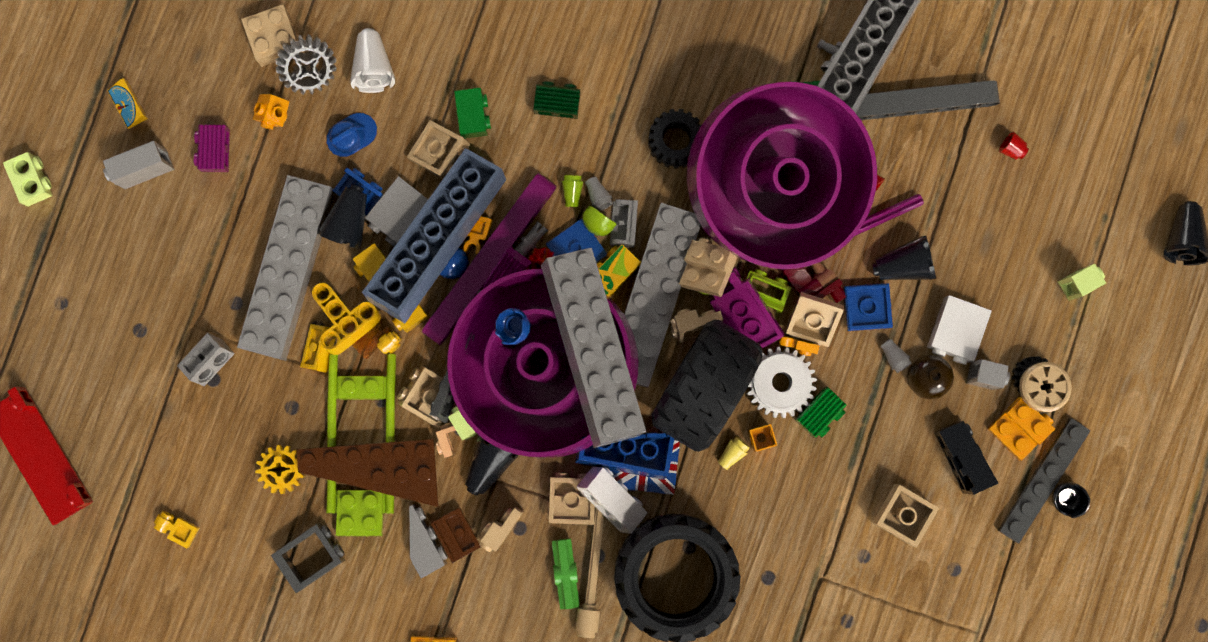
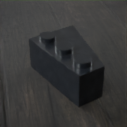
[934,421,999,495]

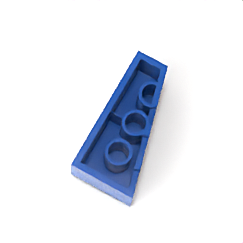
[575,433,674,480]

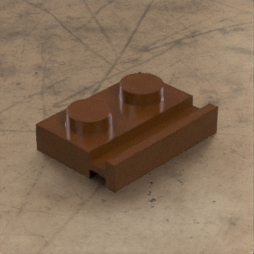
[431,507,481,563]

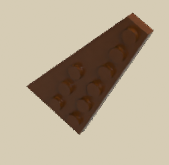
[297,439,439,507]

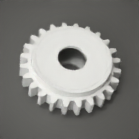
[746,347,817,418]

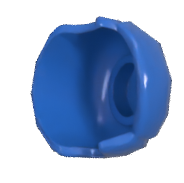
[440,248,469,279]
[495,308,530,345]

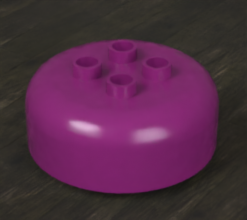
[687,82,877,269]
[447,269,639,458]

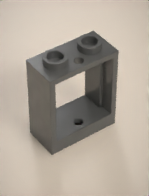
[271,523,345,593]

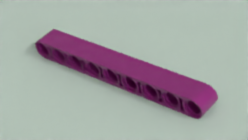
[422,173,557,345]

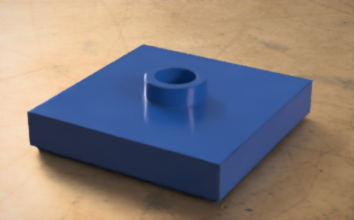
[546,219,607,263]
[843,283,893,331]

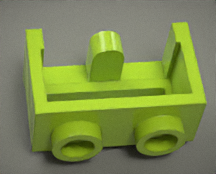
[745,269,792,314]

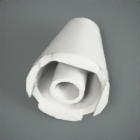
[350,28,395,93]

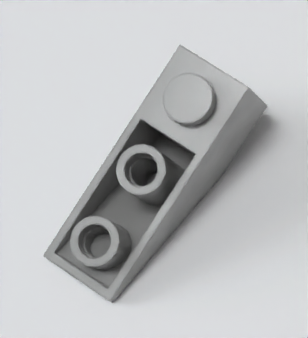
[409,504,448,578]

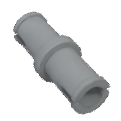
[514,221,548,257]

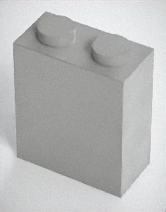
[103,141,174,189]
[365,176,428,247]

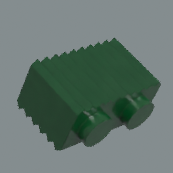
[533,81,581,119]

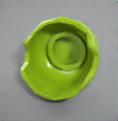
[582,206,617,236]

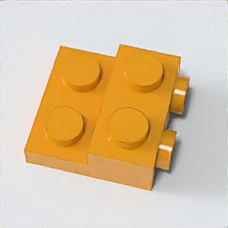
[988,397,1055,461]

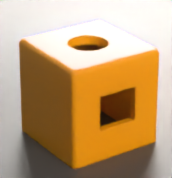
[748,424,777,452]

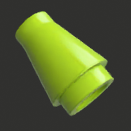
[562,175,583,207]

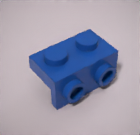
[333,168,383,216]

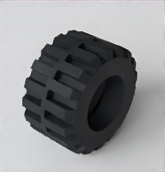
[648,109,702,169]

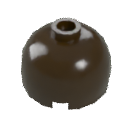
[907,355,954,400]

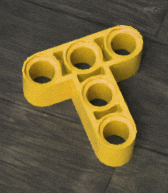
[312,283,381,355]

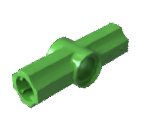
[552,538,580,610]

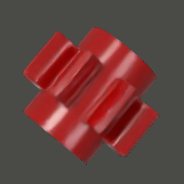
[528,247,554,269]

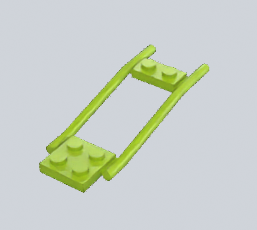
[326,354,396,536]

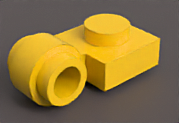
[377,331,402,354]
[154,511,200,549]

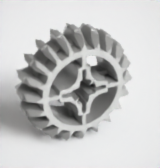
[275,34,336,95]

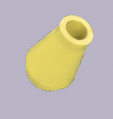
[718,436,750,470]

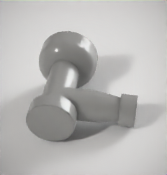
[817,39,843,72]

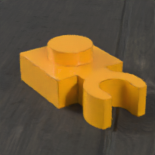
[463,216,492,255]
[779,335,820,356]

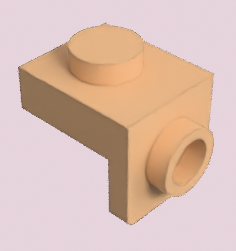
[435,423,456,458]

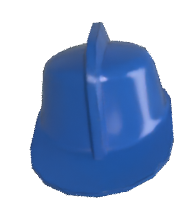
[327,113,377,157]

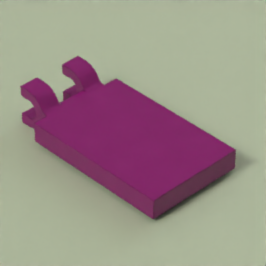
[710,266,784,348]

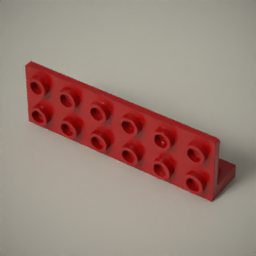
[0,387,93,525]

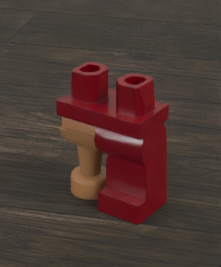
[781,262,846,303]

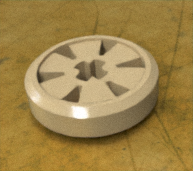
[1019,362,1072,412]

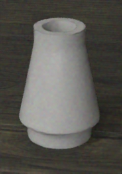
[585,177,613,211]
[880,339,912,373]

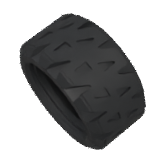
[651,319,763,452]
[614,513,741,642]

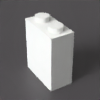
[927,295,991,365]

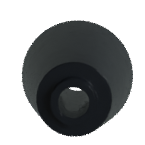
[317,184,367,249]
[1163,201,1208,266]
[872,235,936,280]
[465,435,518,496]

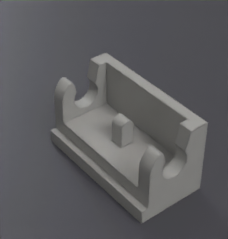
[610,199,638,248]

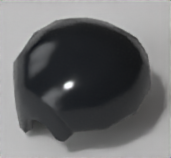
[1052,482,1091,518]

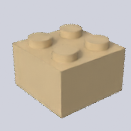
[241,4,303,67]
[872,484,939,548]

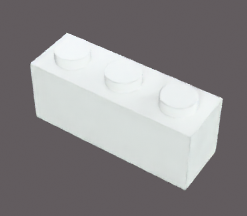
[576,467,647,534]

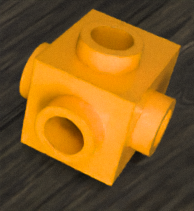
[253,94,290,130]

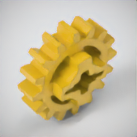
[255,445,305,494]

